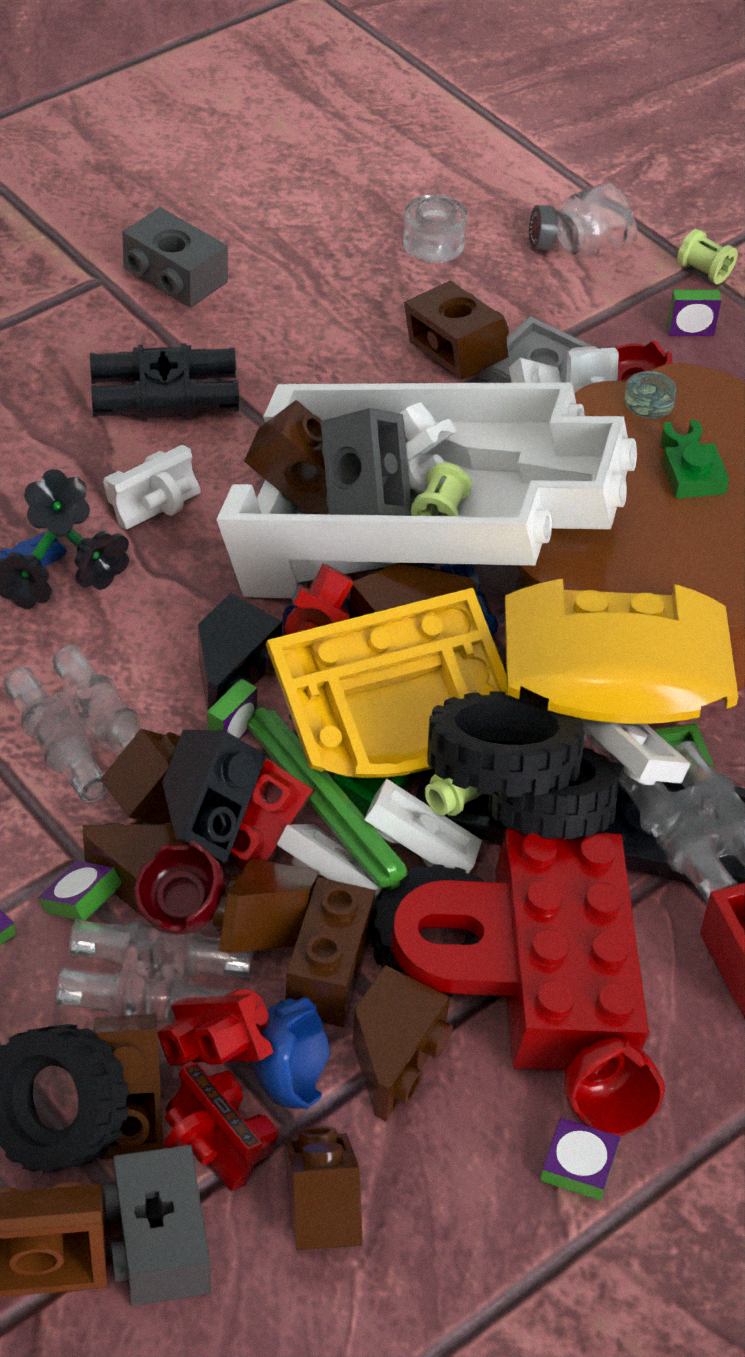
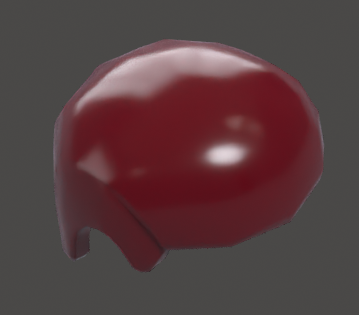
[134,840,226,935]

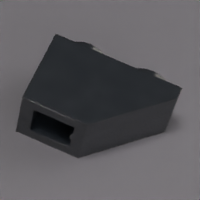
[198,593,282,711]
[162,730,267,863]

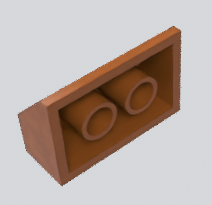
[0,1182,108,1297]

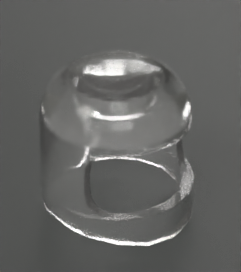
[556,182,637,258]

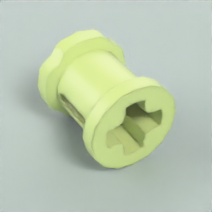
[677,229,738,285]
[411,463,473,516]

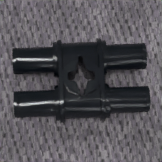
[90,343,239,422]

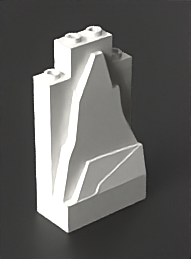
[216,382,637,598]

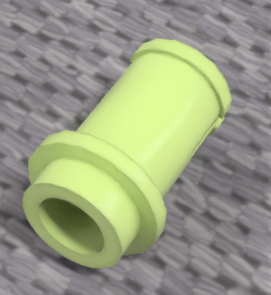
[425,774,482,816]

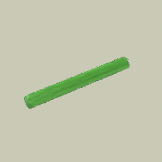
[247,707,407,891]

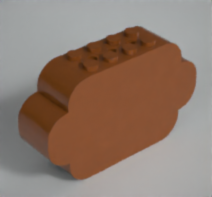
[514,363,745,691]

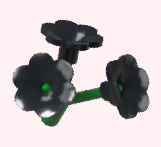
[0,469,129,609]

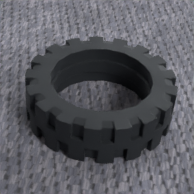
[427,691,585,797]

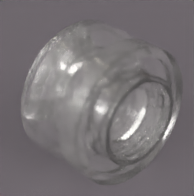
[403,195,468,263]

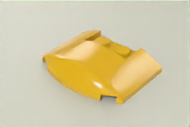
[504,579,738,724]
[266,588,510,778]

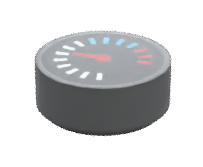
[529,205,558,251]

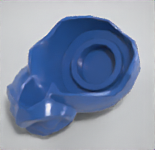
[252,997,330,1110]

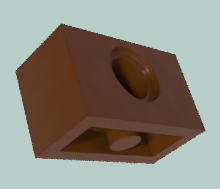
[404,281,509,380]
[244,400,329,515]
[285,877,376,1028]

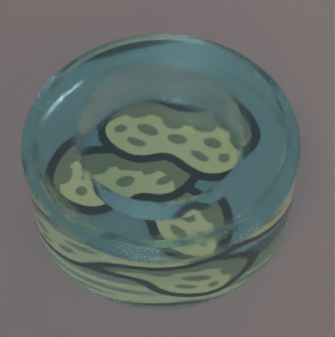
[624,371,677,418]

